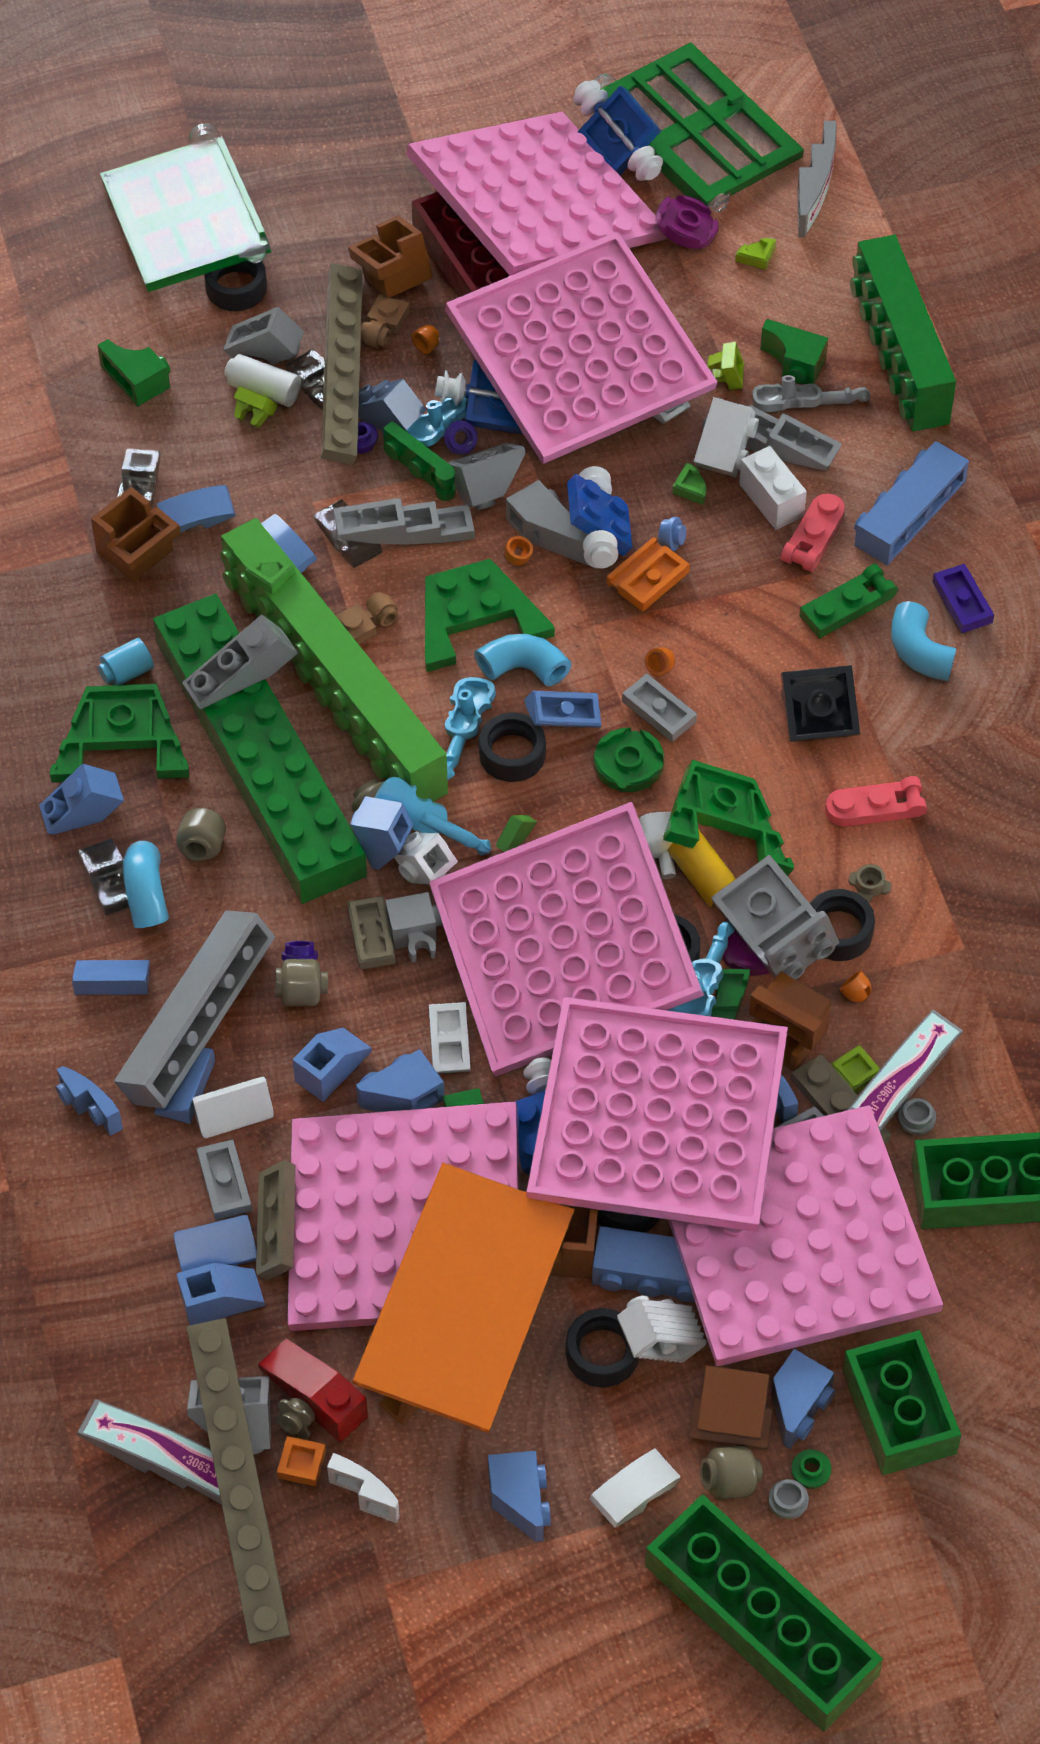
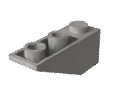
[506,480,594,568]
[182,614,298,709]

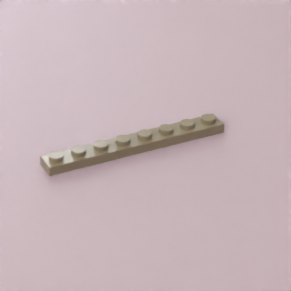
[321,263,363,465]
[187,1318,290,1645]

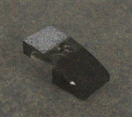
[285,349,325,410]
[117,449,160,508]
[314,499,382,568]
[78,839,129,916]

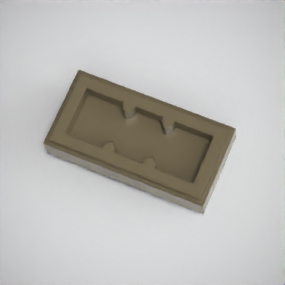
[347,896,396,969]

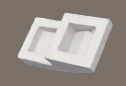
[429,1002,471,1074]
[589,1448,681,1528]
[327,1453,400,1523]

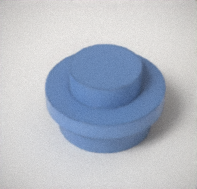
[658,517,686,551]

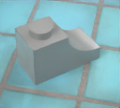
[223,307,304,365]

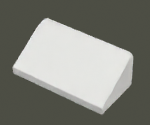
[192,1077,274,1138]

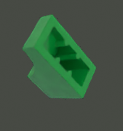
[760,319,828,384]
[97,339,171,407]

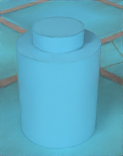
[97,638,154,685]

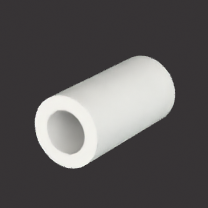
[224,354,301,407]

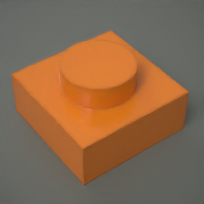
[277,1436,326,1487]

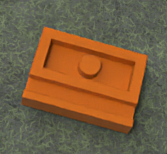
[606,537,690,612]

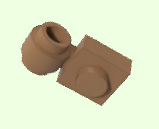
[360,294,410,349]
[335,593,398,644]

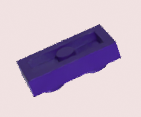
[932,563,994,633]

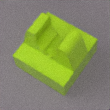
[707,342,745,390]
[234,386,278,428]

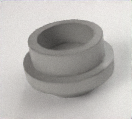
[898,1098,936,1135]
[768,1479,809,1519]

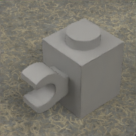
[385,892,442,963]

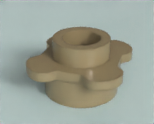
[848,864,891,902]
[276,1398,315,1439]

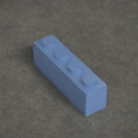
[854,441,969,566]
[592,1226,695,1303]

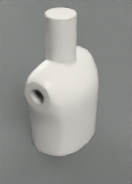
[640,812,676,879]

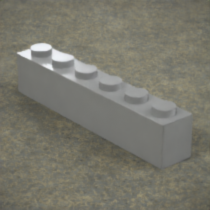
[114,911,275,1109]

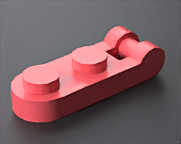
[780,493,845,573]
[825,776,927,827]

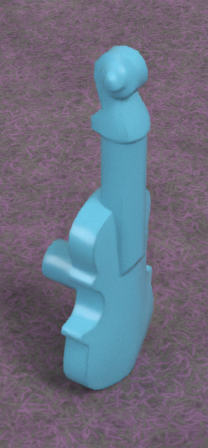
[406,396,468,447]
[445,677,496,781]
[375,777,492,856]
[667,921,735,1016]

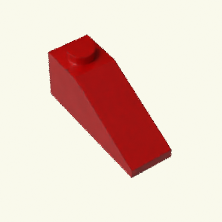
[258,1339,368,1443]

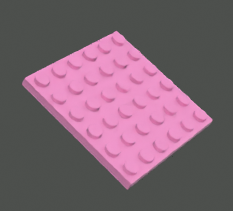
[406,111,666,276]
[445,231,717,464]
[429,802,704,1077]
[527,997,788,1232]
[288,1102,519,1331]
[668,1105,943,1367]

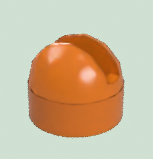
[411,325,440,354]
[504,536,533,567]
[645,647,676,676]
[839,970,872,1003]

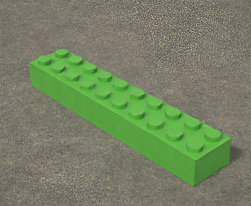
[220,518,448,802]

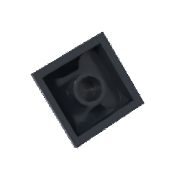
[781,665,860,742]

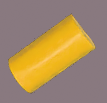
[667,829,736,907]

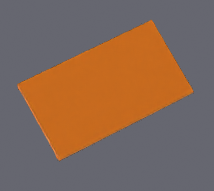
[352,1162,575,1433]

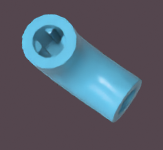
[891,601,956,682]
[474,634,572,686]
[123,841,169,928]

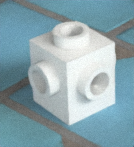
[394,832,458,885]

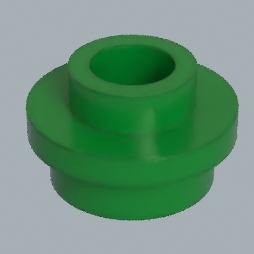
[791,1449,831,1489]

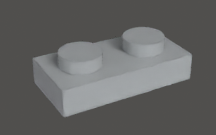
[622,673,697,742]
[196,1139,252,1221]

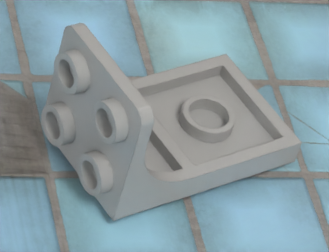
[711,855,840,980]

